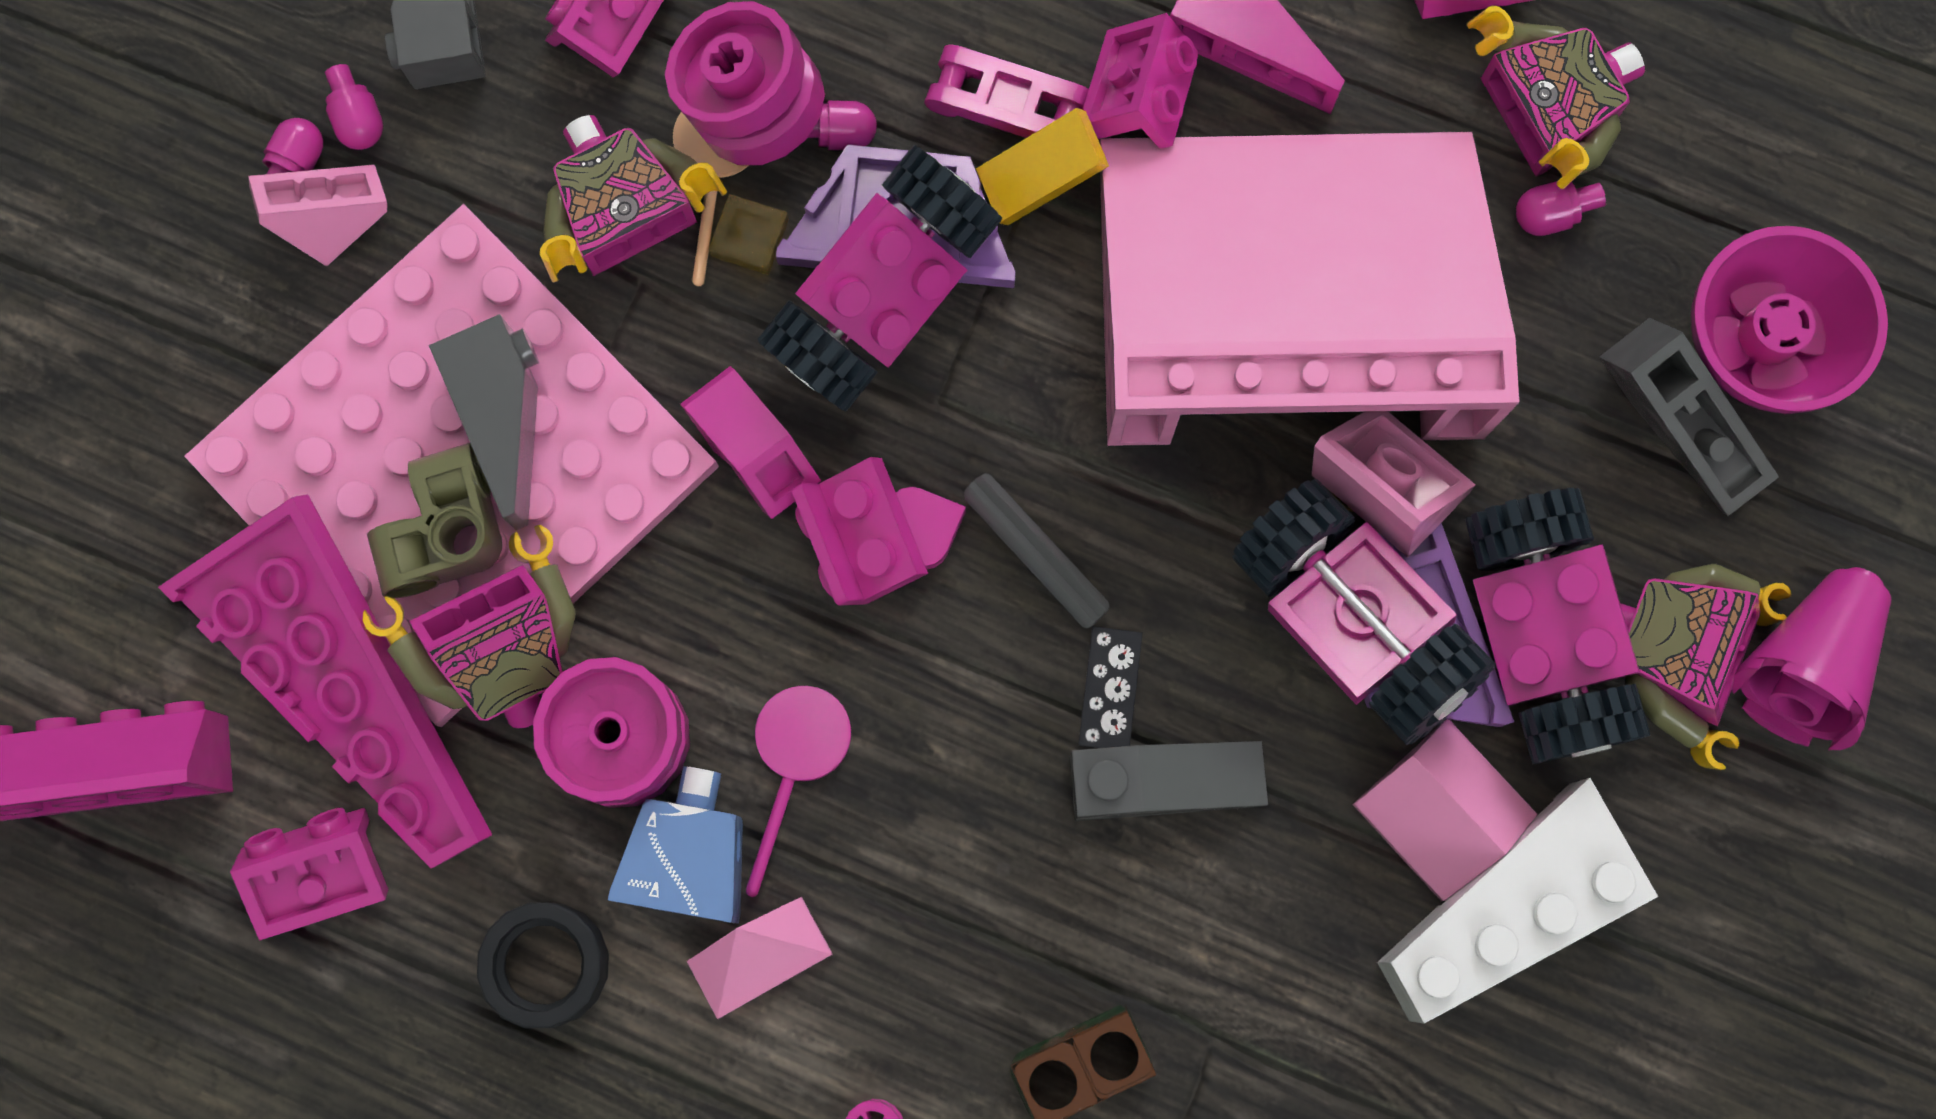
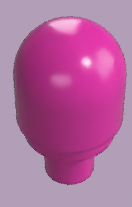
[325,64,383,150]
[808,101,877,150]
[262,118,323,174]
[1516,181,1606,236]

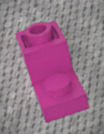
[680,366,821,519]

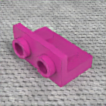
[545,0,664,78]
[1083,13,1198,149]
[792,457,928,606]
[230,808,389,941]

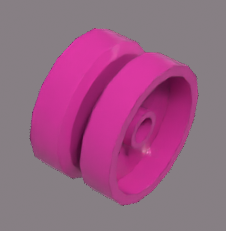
[665,1,825,165]
[533,657,690,808]

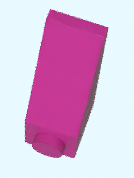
[1170,0,1345,114]

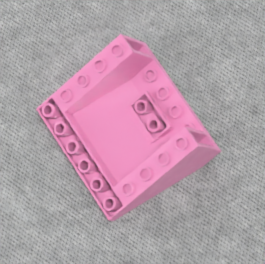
[1100,132,1519,446]

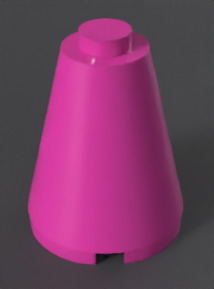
[1732,567,1891,750]

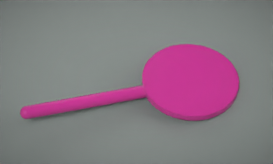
[746,686,851,897]

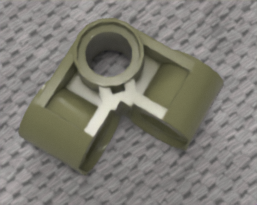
[367,443,502,598]

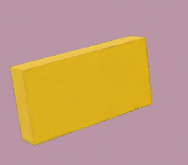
[976,108,1109,225]

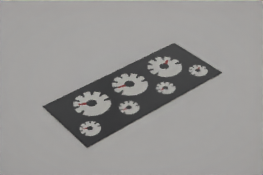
[1078,626,1143,748]

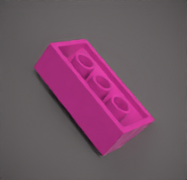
[0,701,233,821]

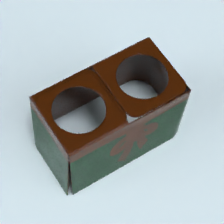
[1010,1004,1156,1119]

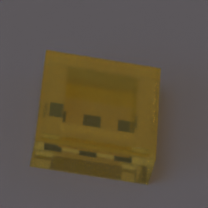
[708,194,789,275]

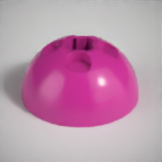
[1690,226,1888,414]

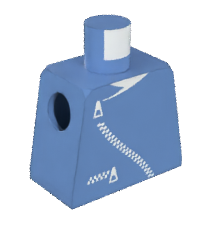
[608,766,743,924]

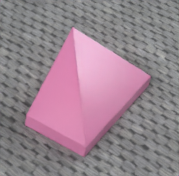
[248,165,387,266]
[687,897,833,1019]

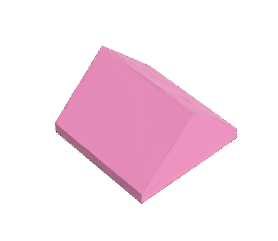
[1312,411,1476,557]
[1352,719,1538,902]

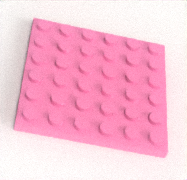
[184,204,719,727]

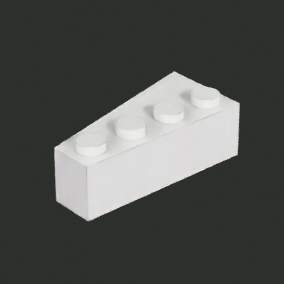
[1377,778,1658,1024]

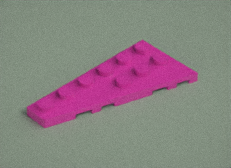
[158,494,492,869]

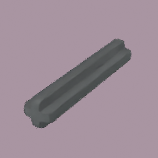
[964,473,1110,628]

